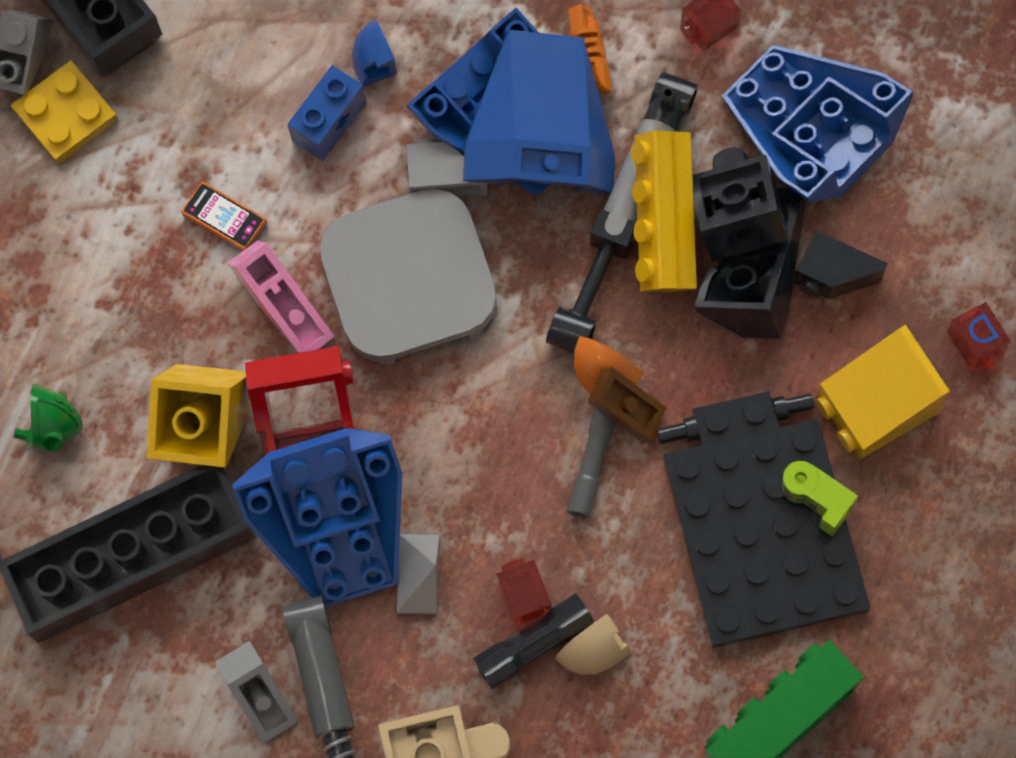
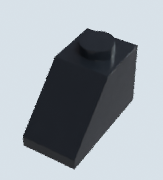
[793,230,888,299]

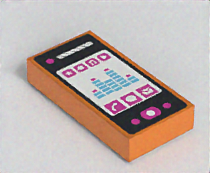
[181,181,267,252]

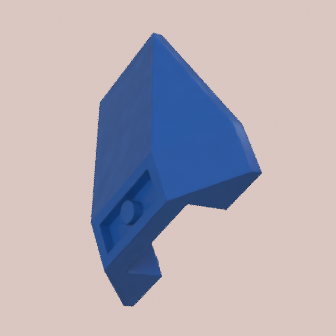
[406,7,550,197]
[463,30,615,194]
[722,45,913,202]
[232,428,402,607]

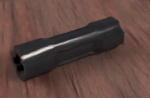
[473,593,594,689]

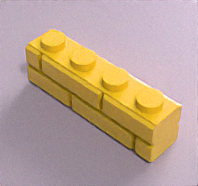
[631,131,697,292]

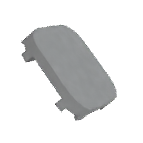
[320,188,497,365]

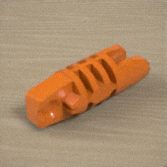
[568,4,613,94]

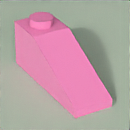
[227,240,335,353]

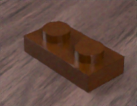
[587,367,666,442]

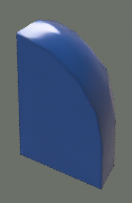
[352,19,397,87]

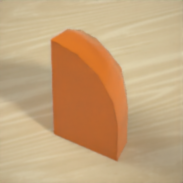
[574,336,644,394]

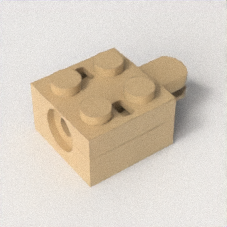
[378,705,510,758]

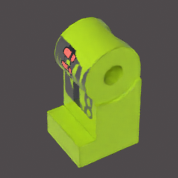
[782,461,858,537]

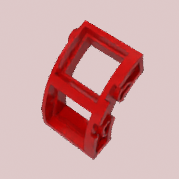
[245,346,355,459]

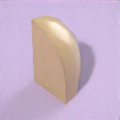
[555,614,631,675]

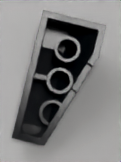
[694,188,806,339]

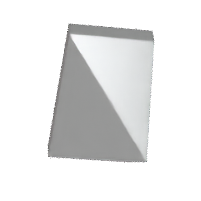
[397,534,440,615]

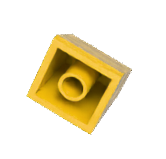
[816,325,950,460]
[146,364,251,467]

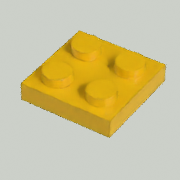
[11,60,119,165]

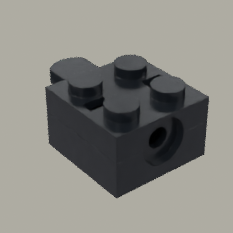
[692,147,788,262]

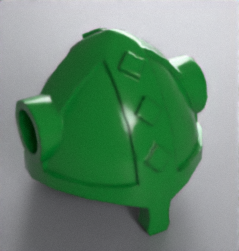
[13,384,83,451]

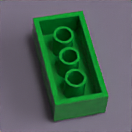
[704,640,864,758]

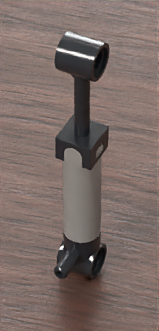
[546,71,699,354]

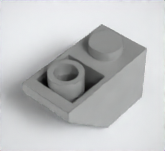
[0,10,52,94]

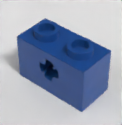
[287,65,367,161]

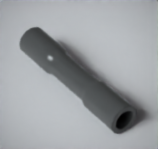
[566,408,615,519]

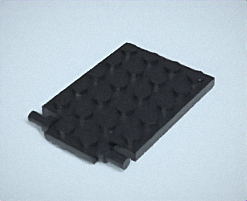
[657,391,871,648]

